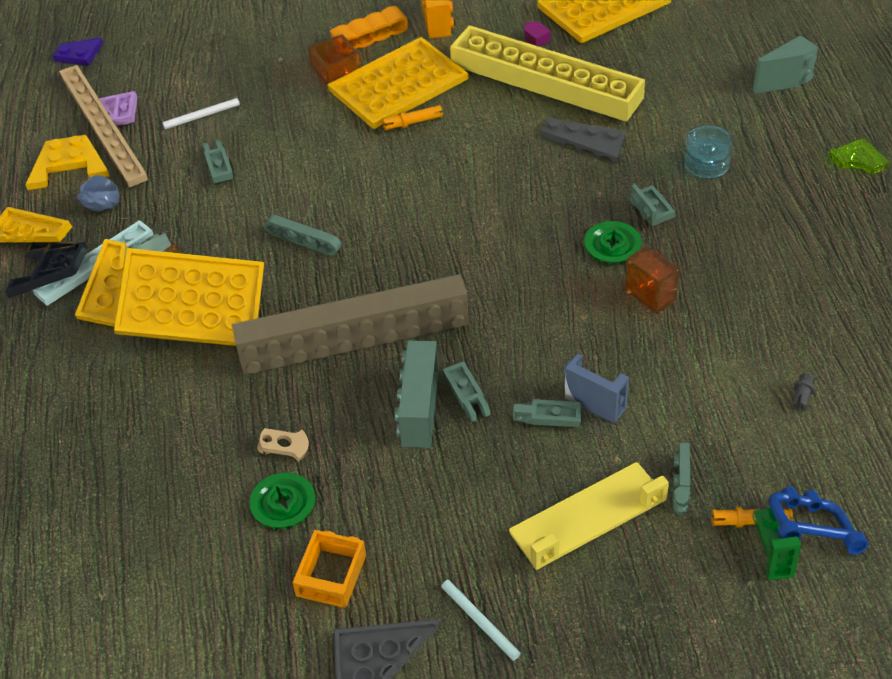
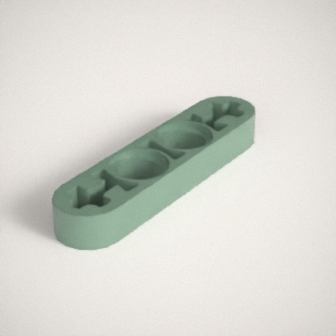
[264,215,342,256]

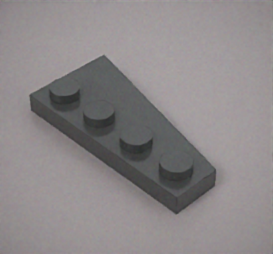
[542,118,626,163]

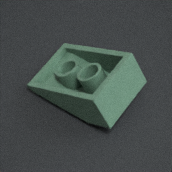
[753,35,818,94]

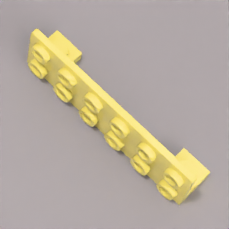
[509,462,669,570]

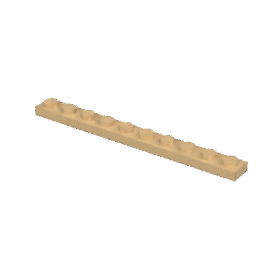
[59,65,148,187]

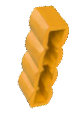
[330,6,408,54]

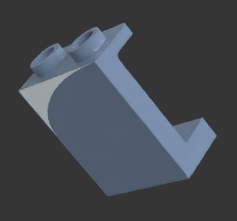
[563,353,629,424]

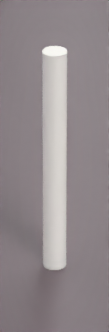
[162,98,240,130]

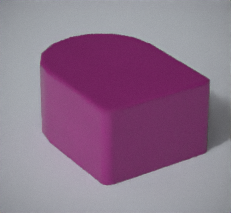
[524,21,551,47]

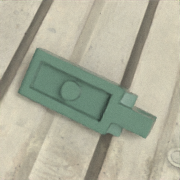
[513,399,581,427]

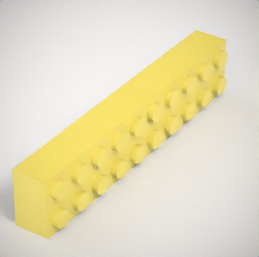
[450,25,645,122]

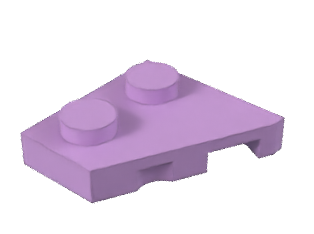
[99,91,138,126]

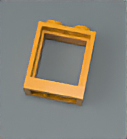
[293,530,366,608]

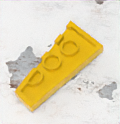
[0,207,72,242]
[75,239,127,327]

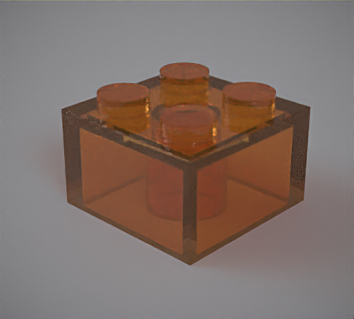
[308,34,361,86]
[625,245,680,314]

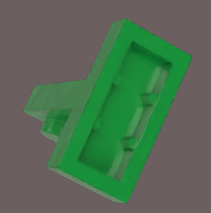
[752,508,801,581]

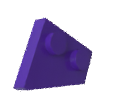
[52,37,103,66]

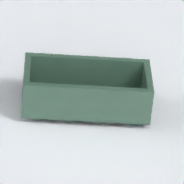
[394,340,439,448]

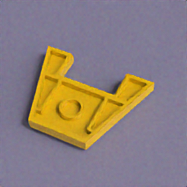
[26,135,110,190]

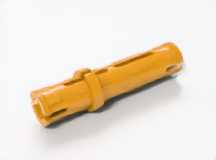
[382,105,443,131]
[711,507,793,528]

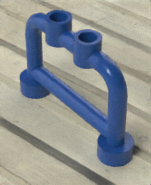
[768,486,869,555]

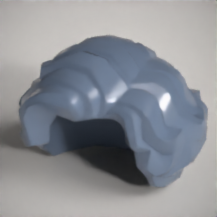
[77,175,120,212]

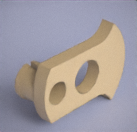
[257,428,309,462]

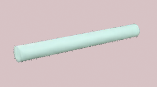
[441,580,521,661]

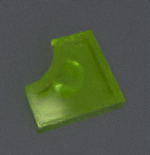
[828,138,890,175]

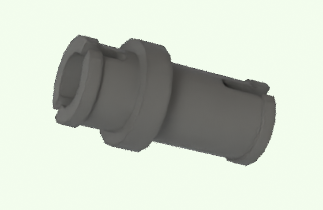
[791,373,815,412]

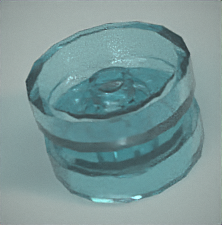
[684,125,733,178]

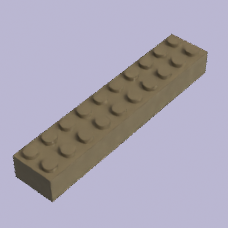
[232,274,469,375]

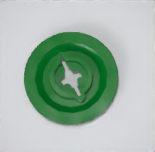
[584,221,642,265]
[249,472,316,531]

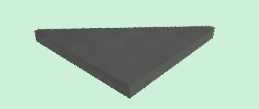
[334,619,439,679]

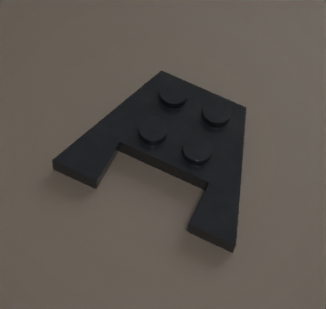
[5,242,88,298]

